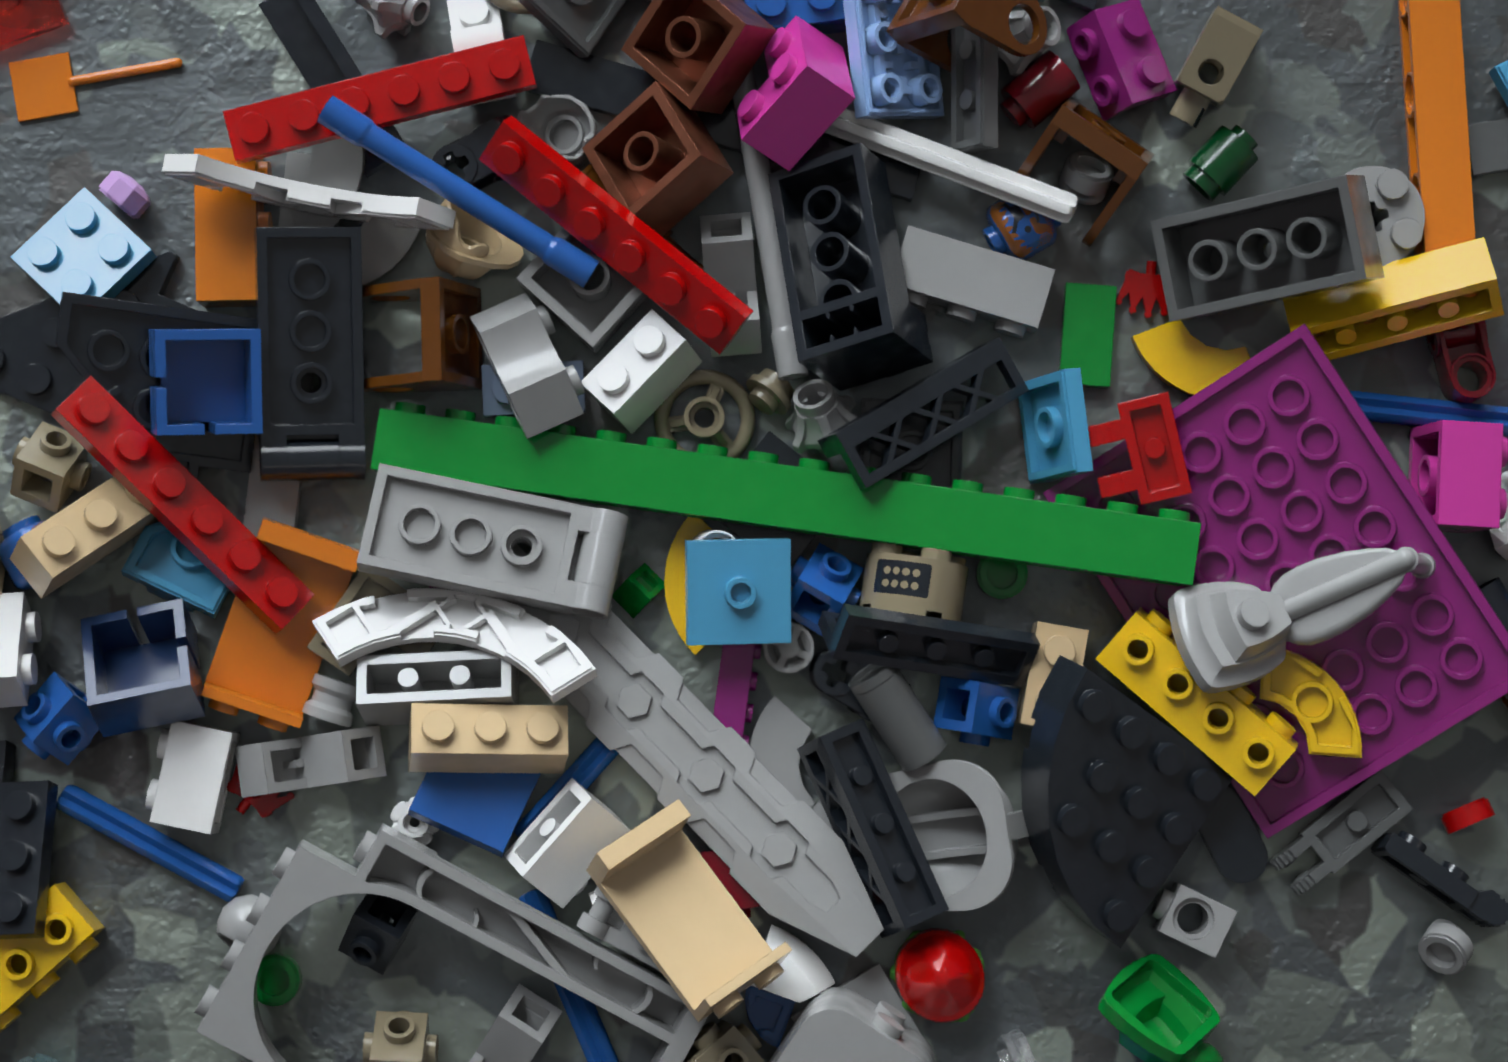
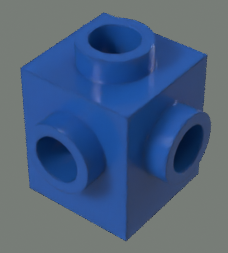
[791,543,864,636]
[13,672,99,765]
[933,676,1020,747]

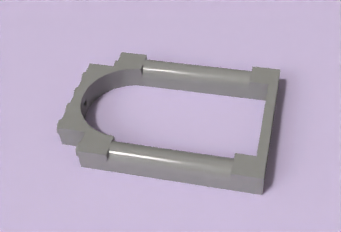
[194,823,709,1062]

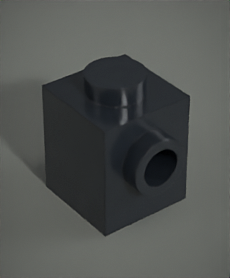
[338,894,418,975]

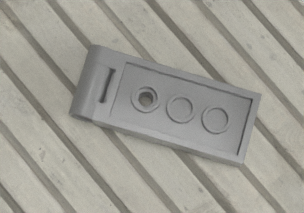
[357,463,629,619]

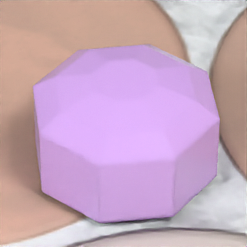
[99,171,151,219]

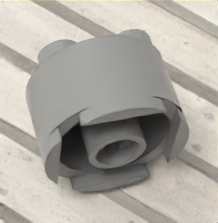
[1344,166,1425,266]

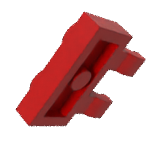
[1088,391,1192,505]

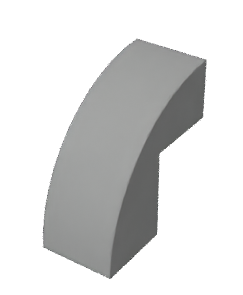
[700,212,762,357]
[235,725,387,798]
[469,983,563,1062]

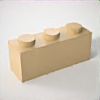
[10,476,159,599]
[408,703,569,774]

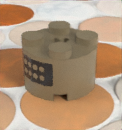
[860,542,969,622]

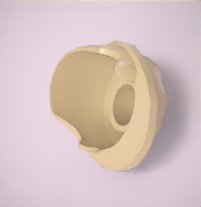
[426,199,524,279]

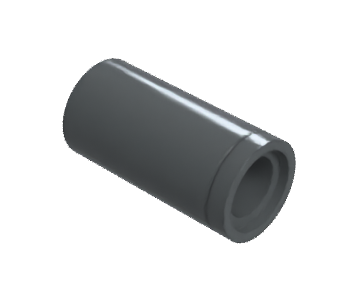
[848,664,946,771]

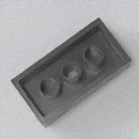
[1150,175,1385,322]

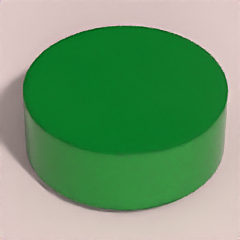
[976,559,1028,600]
[257,953,302,1006]

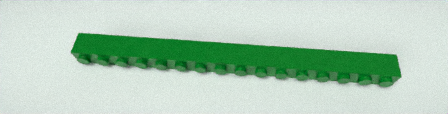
[370,401,1201,587]

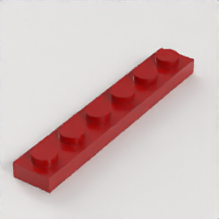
[223,35,537,164]
[479,115,753,355]
[51,376,315,634]

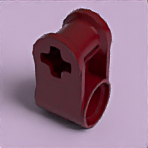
[1425,320,1496,403]

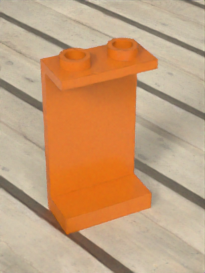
[201,517,359,732]

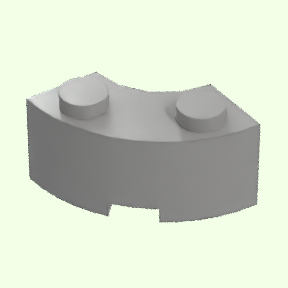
[470,292,585,439]

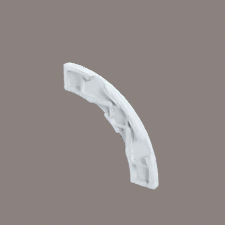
[162,154,456,230]
[312,588,598,703]

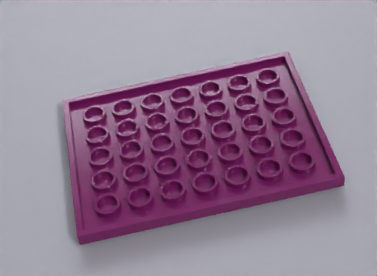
[1043,323,1508,839]

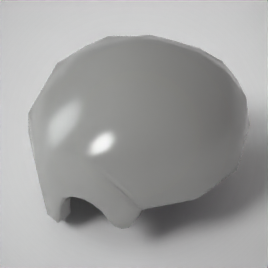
[517,94,597,166]

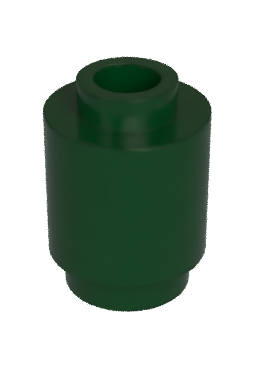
[1183,125,1258,201]

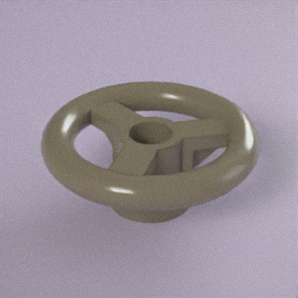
[654,369,756,458]

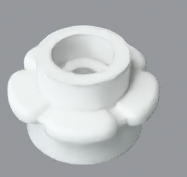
[390,797,439,846]

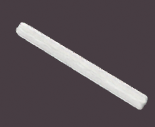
[824,108,1078,224]

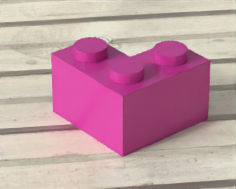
[737,15,855,171]

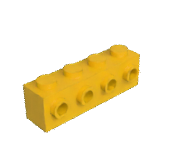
[1283,237,1504,360]
[1095,607,1298,796]
[0,882,105,1033]

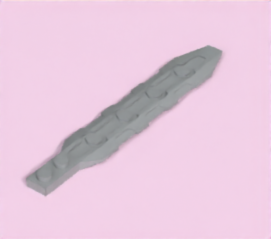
[512,545,884,957]

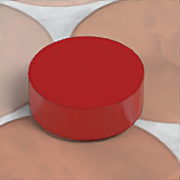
[1440,797,1496,835]

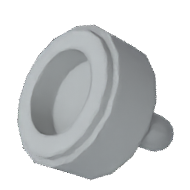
[1059,151,1114,205]
[1418,919,1474,975]

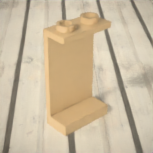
[586,799,792,1022]

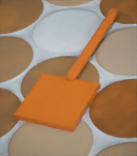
[9,52,182,123]

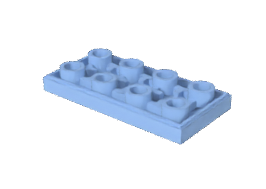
[843,0,945,119]

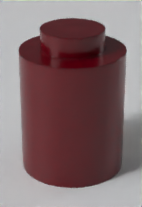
[1000,50,1080,129]

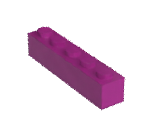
[713,644,762,743]

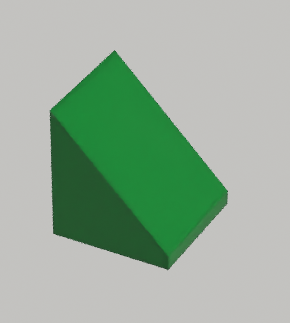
[612,563,665,619]

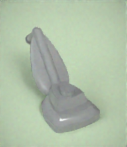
[1168,546,1436,693]

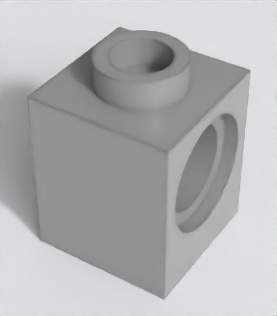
[1151,882,1238,958]

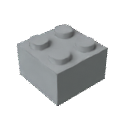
[516,228,648,354]

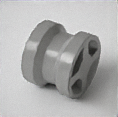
[763,622,815,674]
[302,673,356,728]

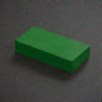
[1058,282,1117,389]

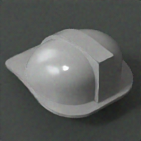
[813,759,1029,911]

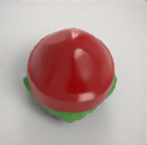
[889,928,985,1023]

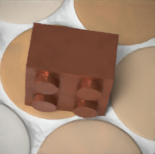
[621,0,777,114]
[582,81,734,237]

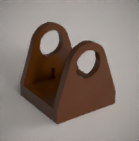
[886,0,1047,73]
[1017,97,1154,247]
[362,276,483,393]

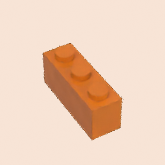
[194,148,273,308]

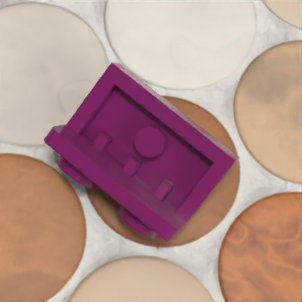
[1067,0,1177,120]

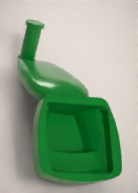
[1098,954,1224,1062]

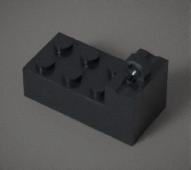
[768,142,933,391]

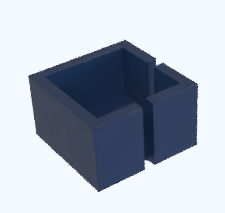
[80,598,206,737]

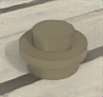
[746,368,795,415]

